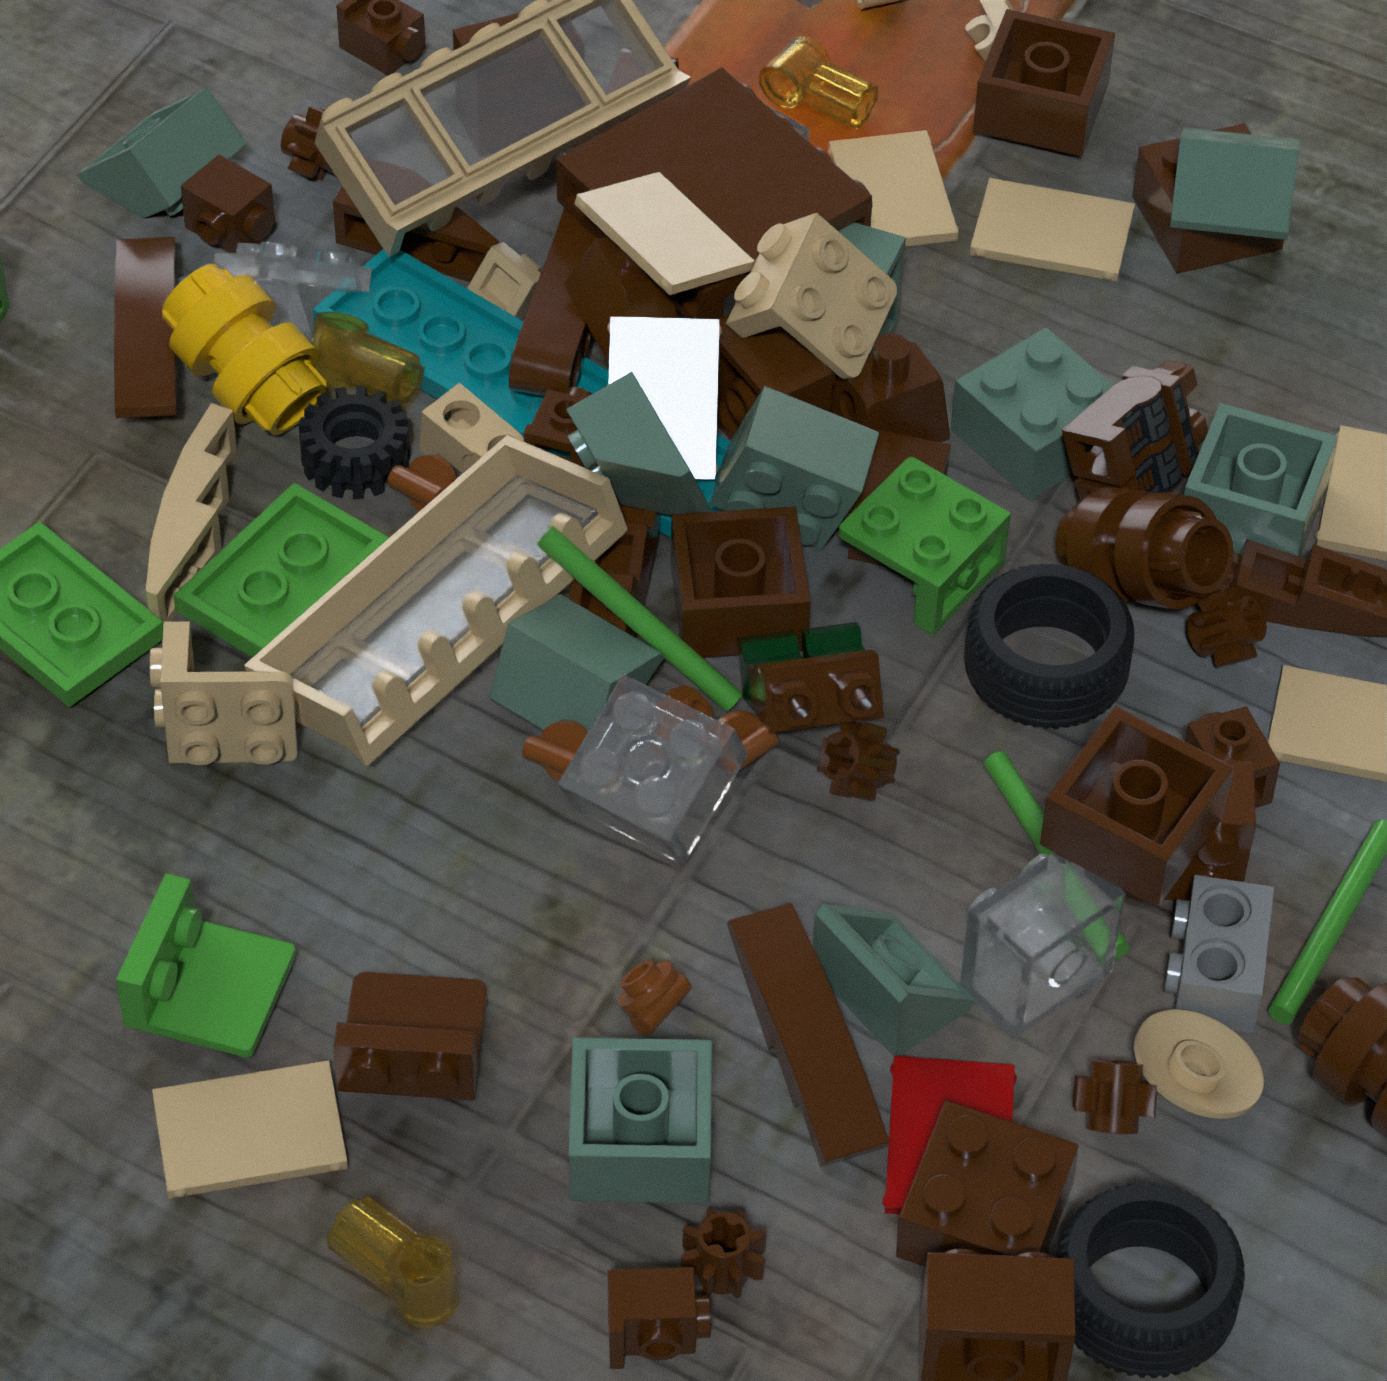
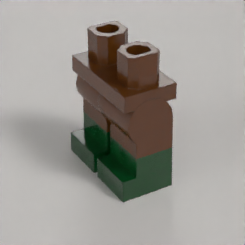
[737,622,884,733]

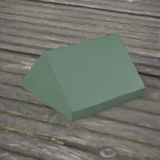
[1170,128,1300,240]
[489,594,664,755]
[813,903,977,1056]

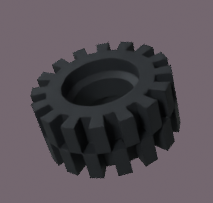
[299,386,410,499]

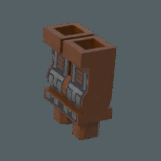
[1062,360,1208,500]

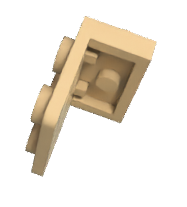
[726,213,897,379]
[150,621,298,765]

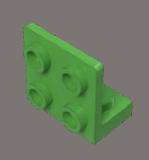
[839,457,1011,636]
[116,873,296,1058]

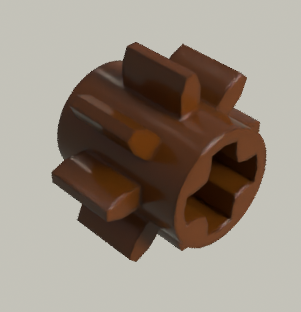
[281,106,352,181]
[1187,586,1267,667]
[817,722,900,801]
[1073,1058,1157,1134]
[681,1208,766,1299]

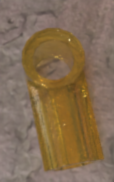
[758,35,878,129]
[311,311,425,405]
[326,1196,460,1327]

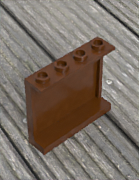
[556,67,873,319]

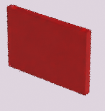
[882,1056,1017,1215]

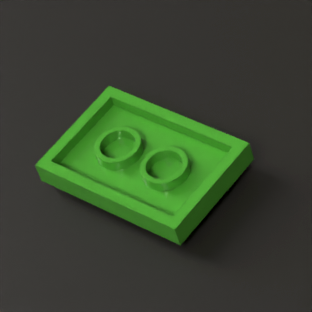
[173,483,389,658]
[0,521,164,708]

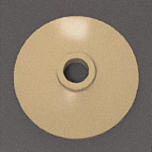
[1134,1009,1264,1119]

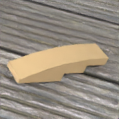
[146,403,237,623]

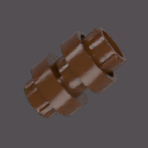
[1056,487,1234,609]
[1298,977,1387,1137]

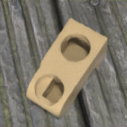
[419,382,524,474]

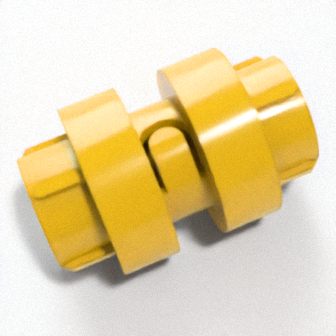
[162,264,326,435]

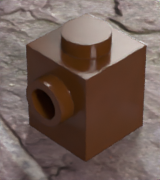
[181,154,275,258]
[1185,706,1280,808]

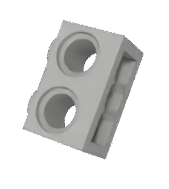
[1164,875,1274,1033]

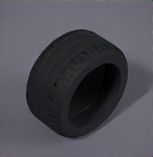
[964,563,1135,729]
[1056,1182,1245,1378]

